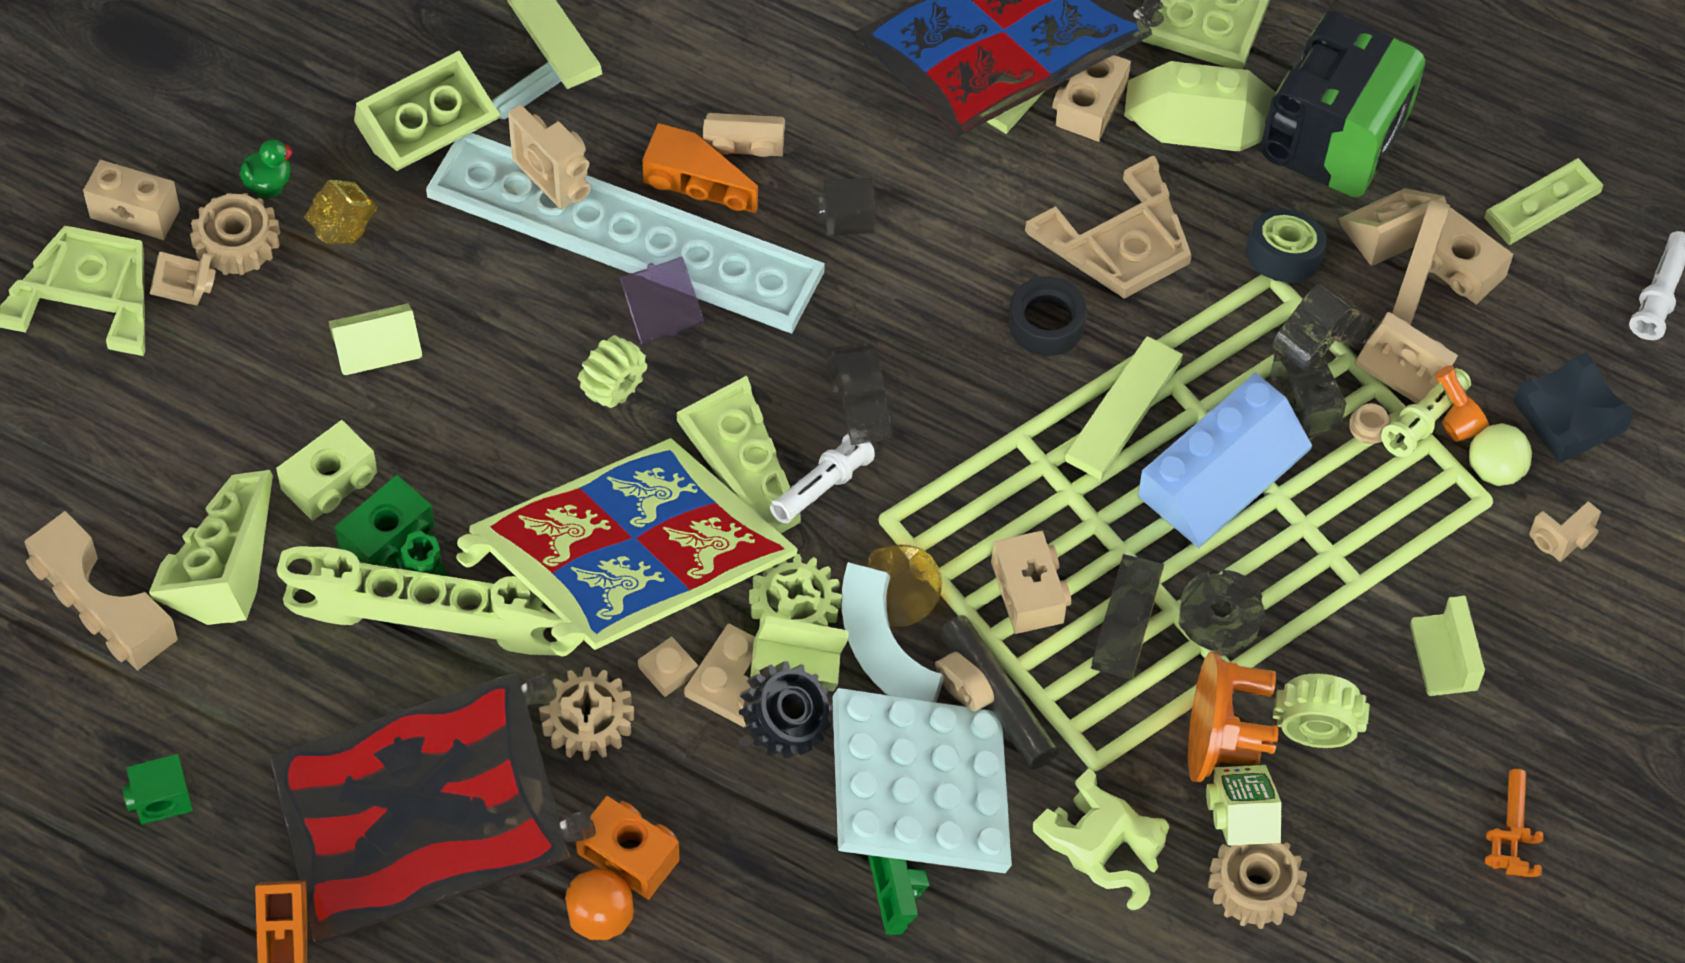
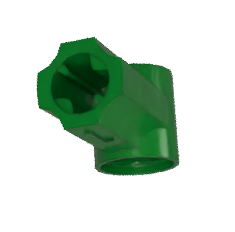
[394,530,447,576]

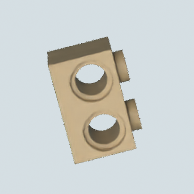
[1052,51,1131,142]

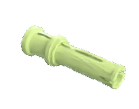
[1381,368,1471,457]

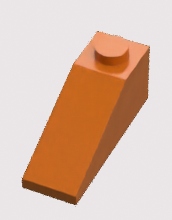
[255,880,308,963]

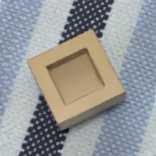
[638,636,698,697]

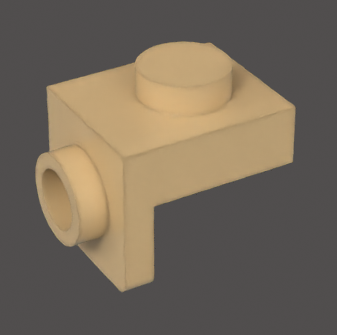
[149,252,216,306]
[1529,501,1601,562]

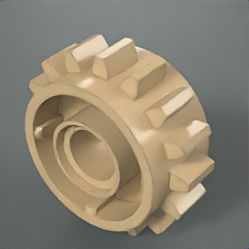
[190,193,280,275]
[1208,842,1307,929]

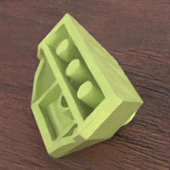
[1124,61,1276,152]

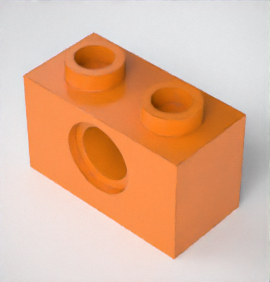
[575,796,680,900]

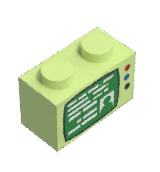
[1206,765,1281,845]

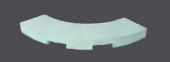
[842,562,944,702]

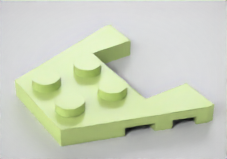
[0,226,145,356]

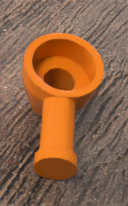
[1435,365,1489,442]

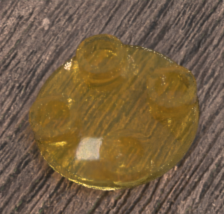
[864,544,942,627]

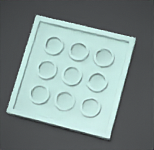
[832,688,1012,873]

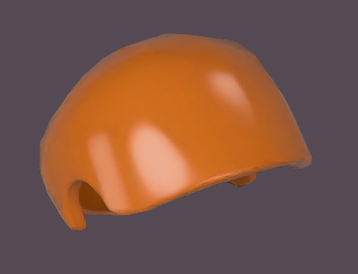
[565,869,634,940]

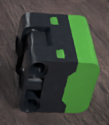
[1261,11,1425,197]

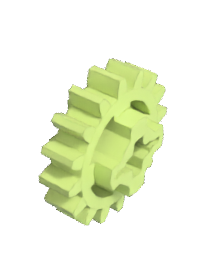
[749,554,842,627]

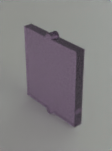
[620,256,705,344]

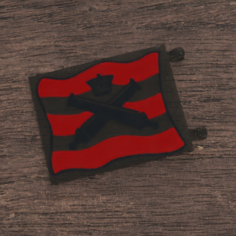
[269,671,596,945]

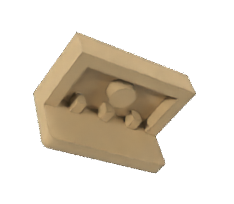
[703,113,785,157]
[1355,312,1458,404]

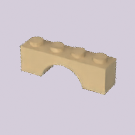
[24,511,178,671]

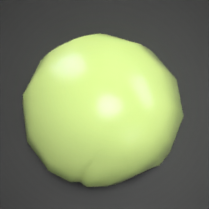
[1469,423,1532,486]

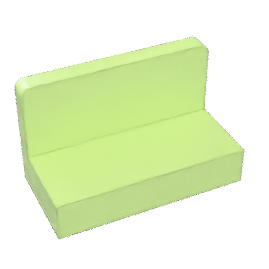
[329,303,422,375]
[1410,596,1485,696]
[751,616,849,692]

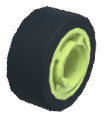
[1246,209,1326,283]

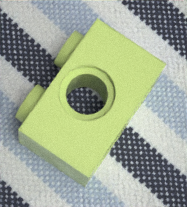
[276,420,377,521]

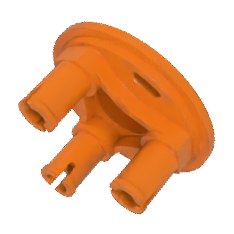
[1188,651,1278,782]

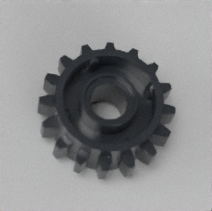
[739,661,833,759]

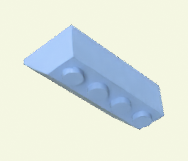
[1138,372,1312,548]

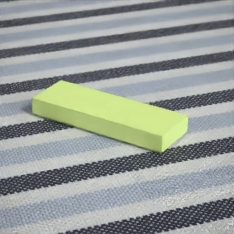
[1484,158,1603,245]

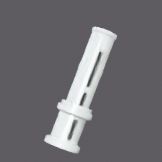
[1629,231,1685,340]
[770,431,875,524]

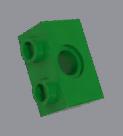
[334,475,435,568]

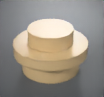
[1349,403,1391,444]

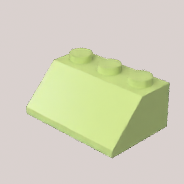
[354,51,500,171]

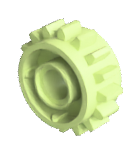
[1273,674,1370,748]

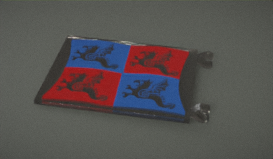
[855,0,1164,137]

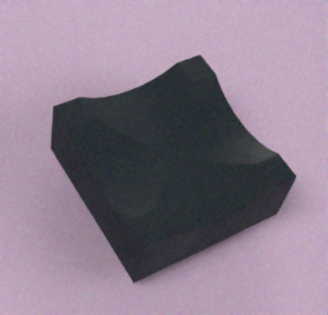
[1513,352,1634,463]

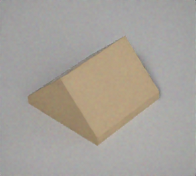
[1338,188,1447,266]

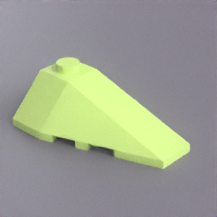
[149,470,273,625]

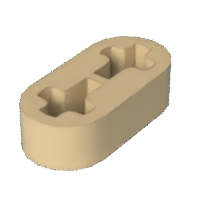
[935,651,994,712]

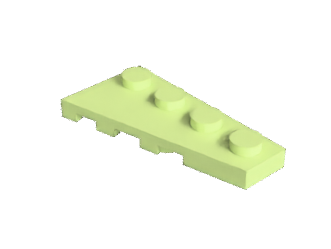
[677,376,801,534]

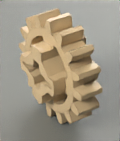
[539,667,634,760]

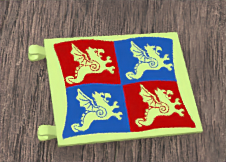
[456,438,798,656]

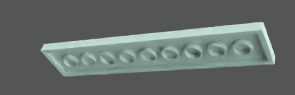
[426,133,825,334]

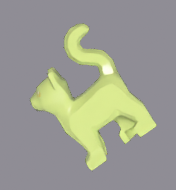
[1033,768,1170,910]

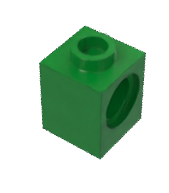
[122,754,193,825]

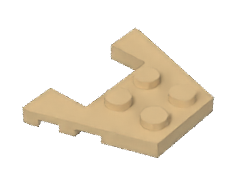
[1025,155,1192,299]

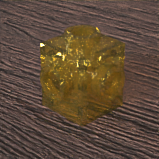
[304,180,378,245]

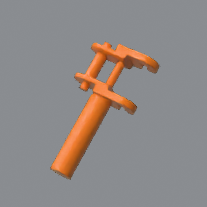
[1485,769,1543,877]

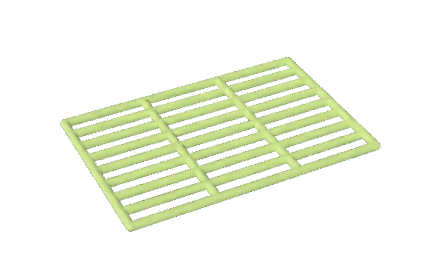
[878,274,1493,772]

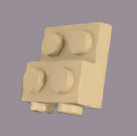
[508,104,591,210]

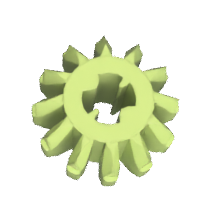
[578,335,647,408]

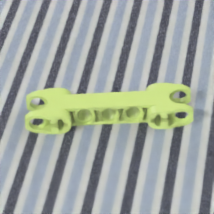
[277,546,565,655]

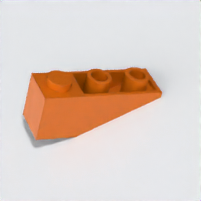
[642,123,758,213]

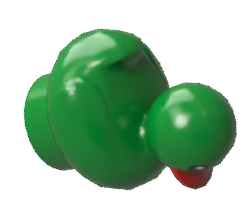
[239,139,292,198]

